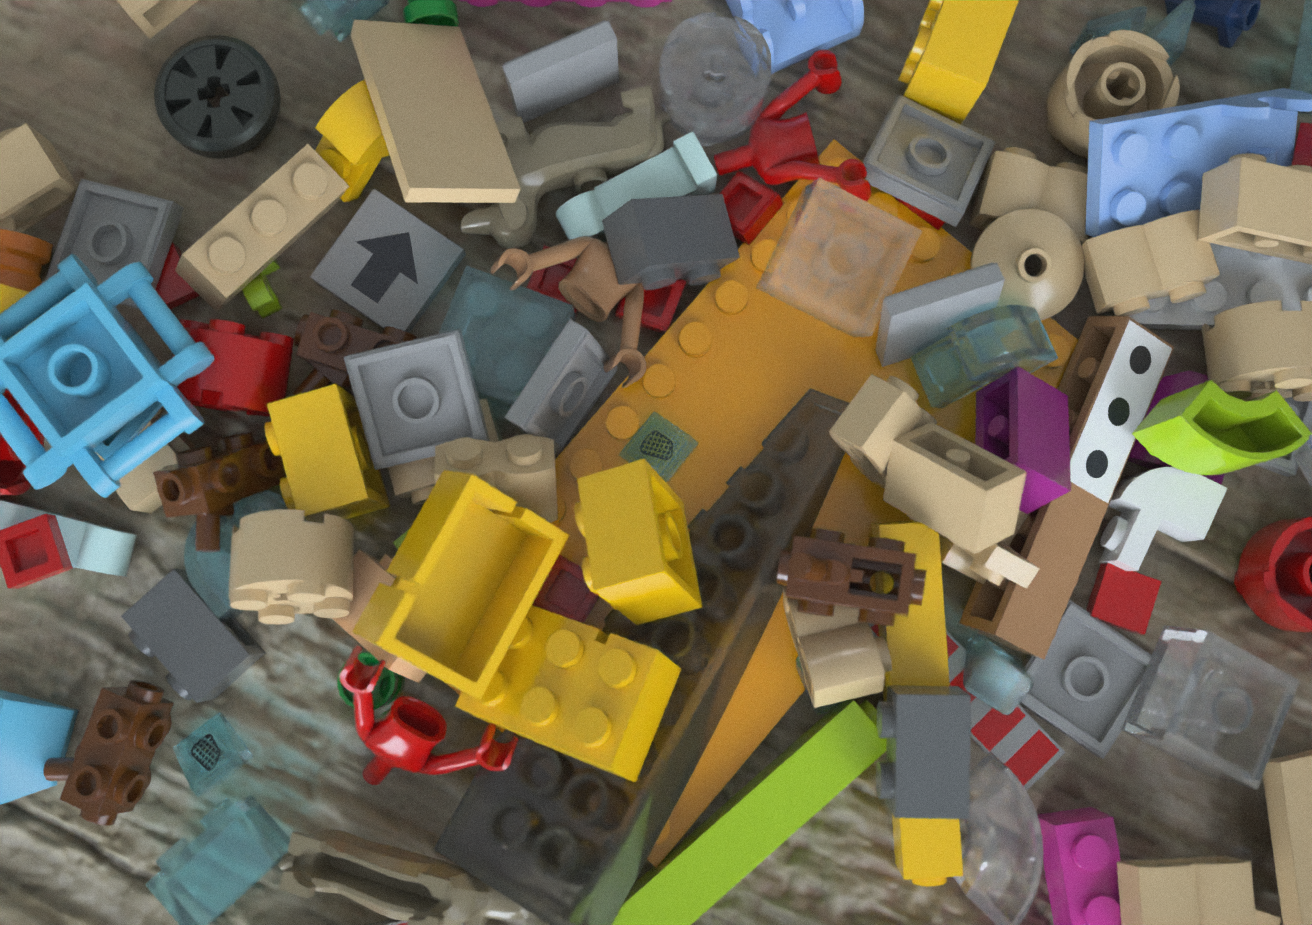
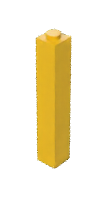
[871,520,963,886]

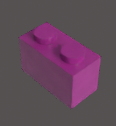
[975,366,1071,514]

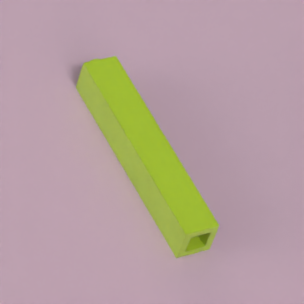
[589,699,887,925]

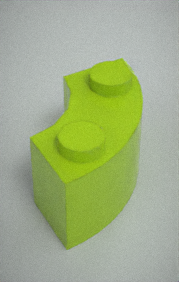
[1132,380,1312,476]

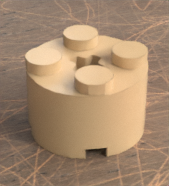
[1047,30,1180,159]
[1202,300,1312,402]
[228,509,354,625]

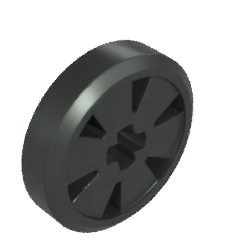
[154,35,281,159]

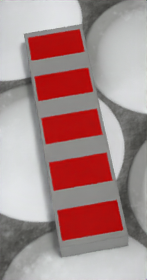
[868,623,1066,792]

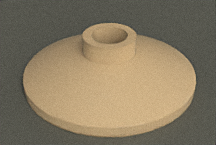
[970,209,1084,322]

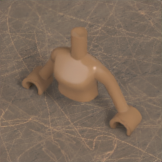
[490,236,646,388]

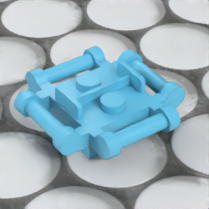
[0,254,215,498]

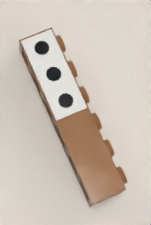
[959,316,1174,660]

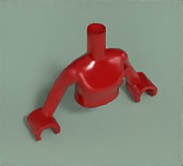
[714,49,871,205]
[340,646,519,785]

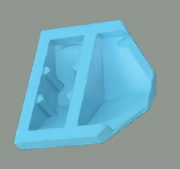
[0,690,79,805]

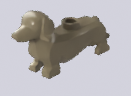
[460,85,673,248]
[278,829,536,925]

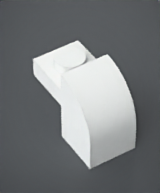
[1099,467,1227,571]

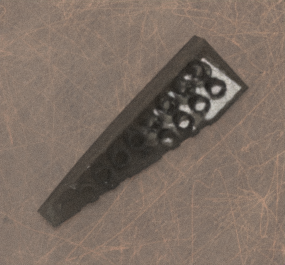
[433,388,850,925]

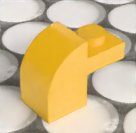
[315,79,390,203]

